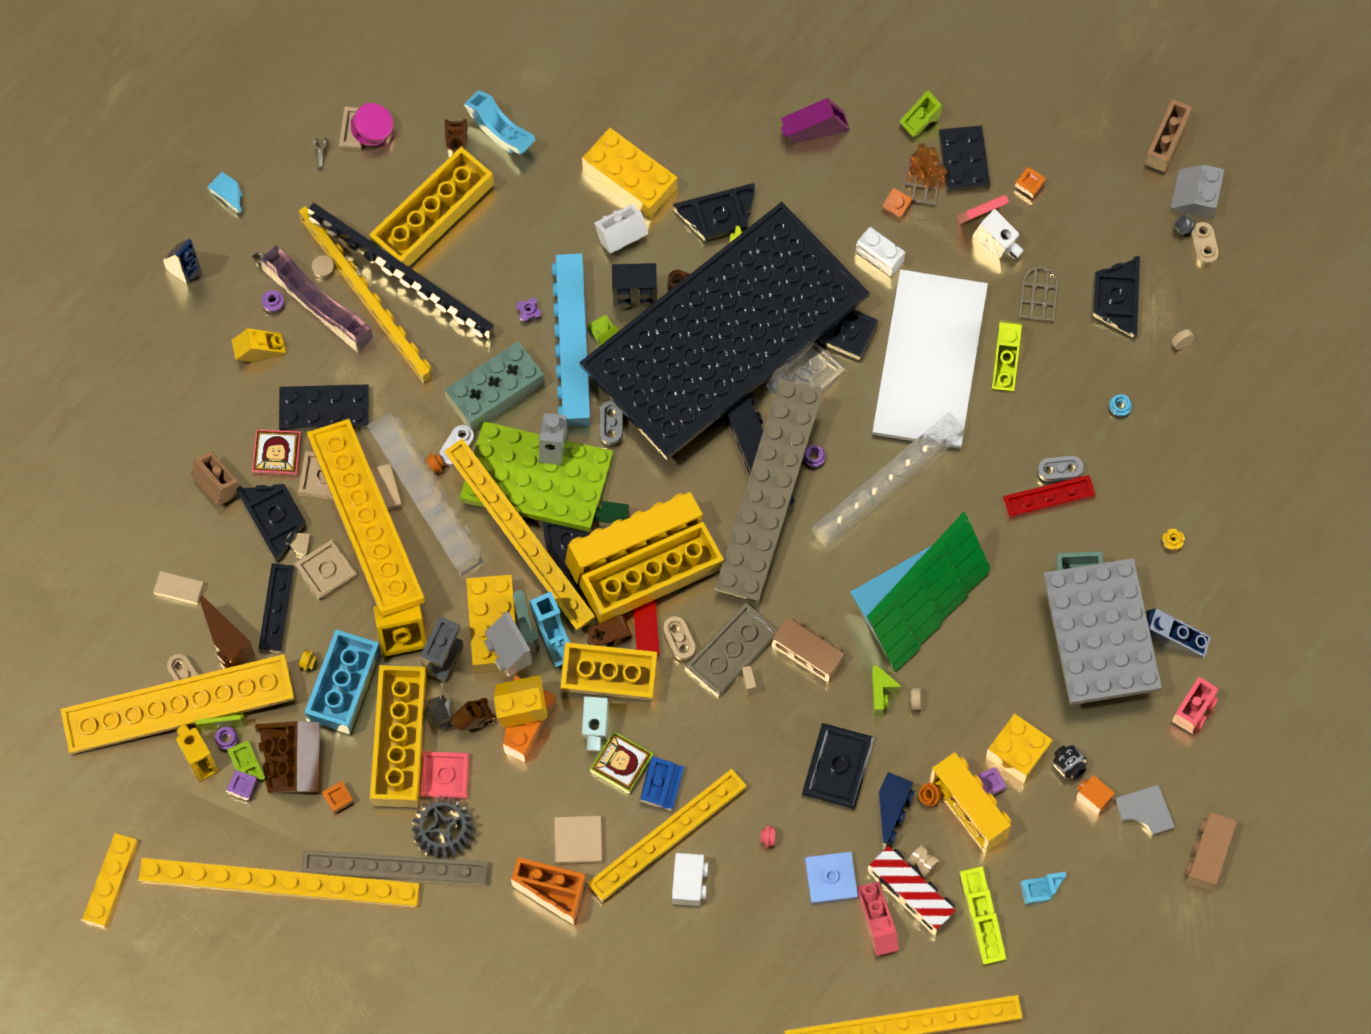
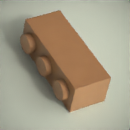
[1145,99,1192,173]
[772,617,845,682]
[1185,812,1237,891]

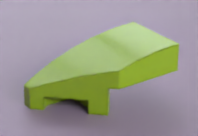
[227,740,265,780]

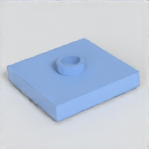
[805,852,858,904]

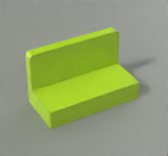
[195,713,244,732]

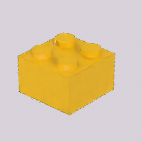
[373,604,427,657]
[986,713,1052,783]

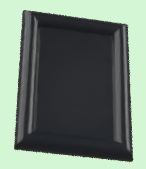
[801,723,875,810]

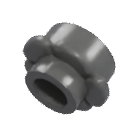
[1174,214,1194,235]

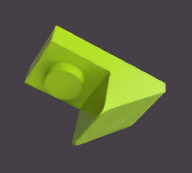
[899,90,943,137]
[587,315,619,346]
[872,665,901,716]

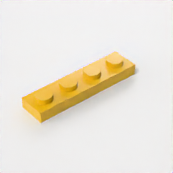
[82,833,137,928]

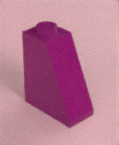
[781,98,849,144]

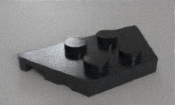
[673,183,755,241]
[1093,256,1140,338]
[236,484,306,561]

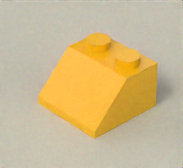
[494,675,548,728]

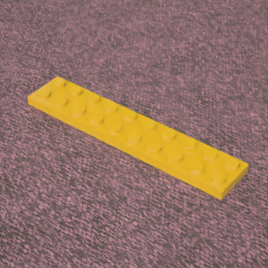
[307,419,425,617]
[60,654,295,755]

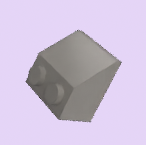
[1170,165,1224,219]
[484,612,532,677]

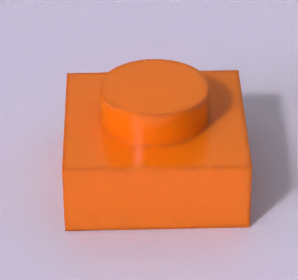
[1015,167,1046,198]
[882,188,913,219]
[322,781,354,813]

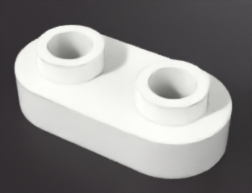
[440,425,474,467]

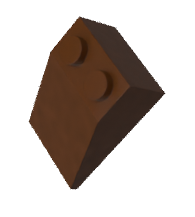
[199,596,255,669]

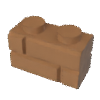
[191,451,239,505]

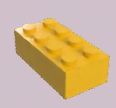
[582,128,678,219]
[466,575,516,673]
[560,642,657,701]
[930,752,1011,854]

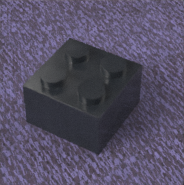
[612,263,657,308]

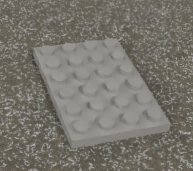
[1043,558,1162,705]

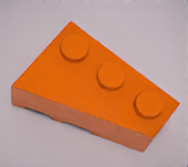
[503,675,556,762]
[511,857,586,925]

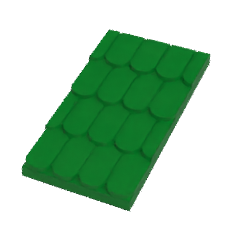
[850,511,991,672]

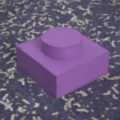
[977,767,1006,795]
[226,770,258,801]

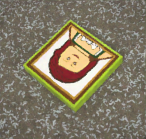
[590,732,653,794]

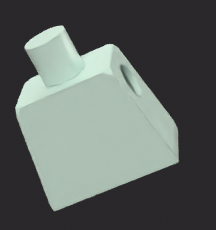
[582,697,609,752]

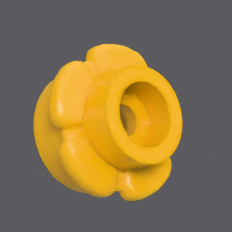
[1162,529,1185,550]
[298,650,317,672]

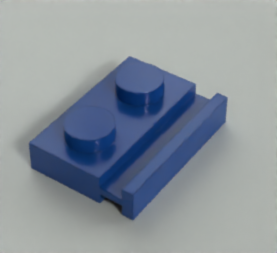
[639,756,684,811]

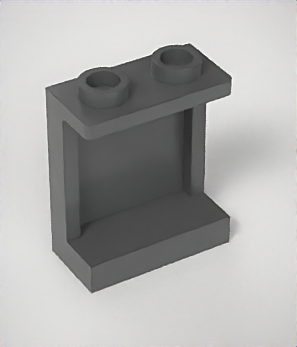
[420,616,463,681]

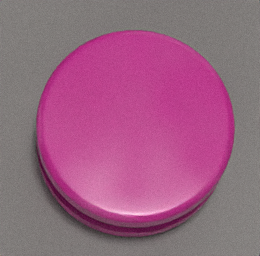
[350,103,393,146]

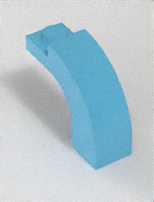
[464,90,536,154]
[529,592,570,668]

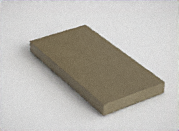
[685,602,778,698]

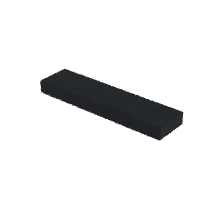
[258,563,295,654]

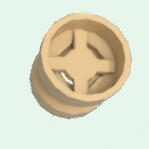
[907,845,940,877]

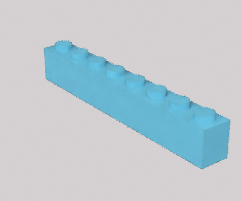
[552,254,591,427]

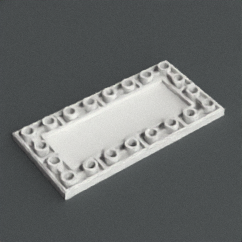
[872,270,988,449]

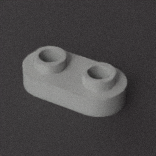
[600,401,623,446]
[1038,456,1083,482]

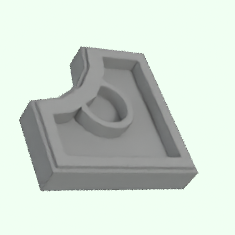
[1114,785,1175,836]

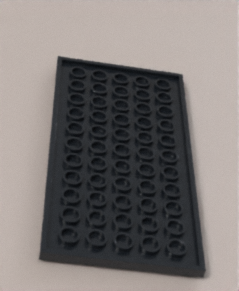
[579,201,870,460]

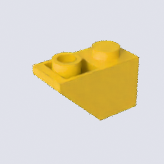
[231,328,286,362]

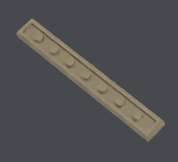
[301,850,489,886]

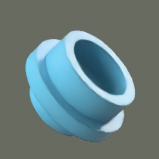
[1109,394,1132,416]

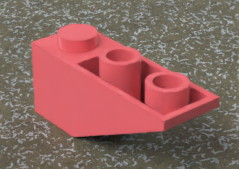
[857,881,899,956]

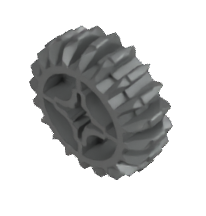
[411,796,475,859]

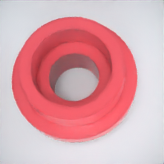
[761,824,775,848]

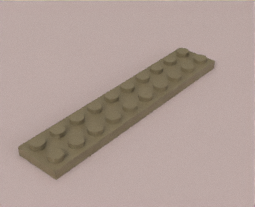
[715,378,823,603]

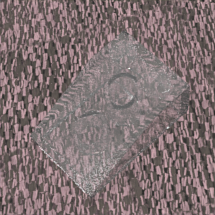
[766,341,846,395]

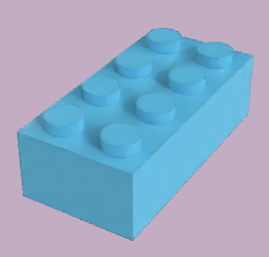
[304,629,381,734]

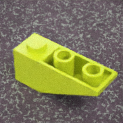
[992,320,1022,391]

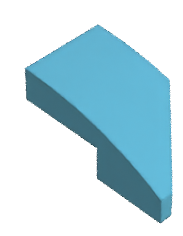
[207,172,242,213]
[1020,872,1066,905]

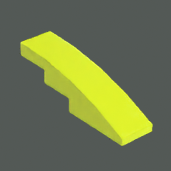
[959,866,1006,964]

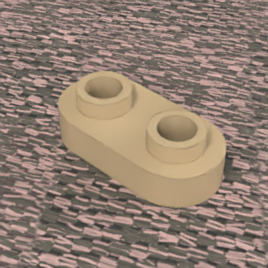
[1191,222,1219,266]
[663,616,695,661]
[167,654,198,681]

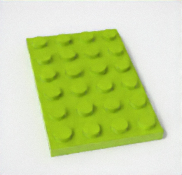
[459,422,613,532]

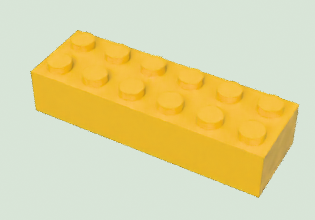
[369,147,494,267]
[565,492,703,585]
[580,522,724,624]
[370,665,427,808]

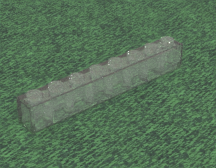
[367,412,484,576]
[813,412,964,549]

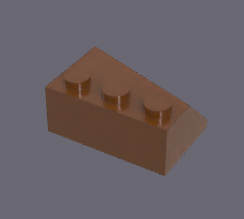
[254,721,320,793]

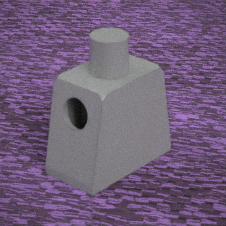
[539,413,567,465]

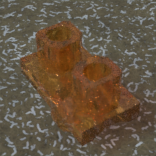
[908,143,947,189]

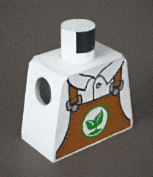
[972,209,1024,260]

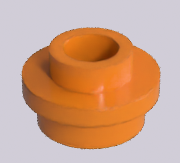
[425,452,444,474]
[918,783,941,806]

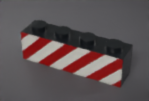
[868,846,956,935]

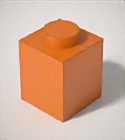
[1077,775,1115,816]

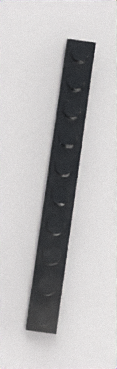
[308,202,494,339]

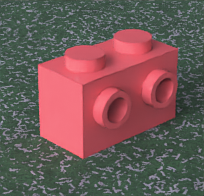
[1172,677,1219,733]

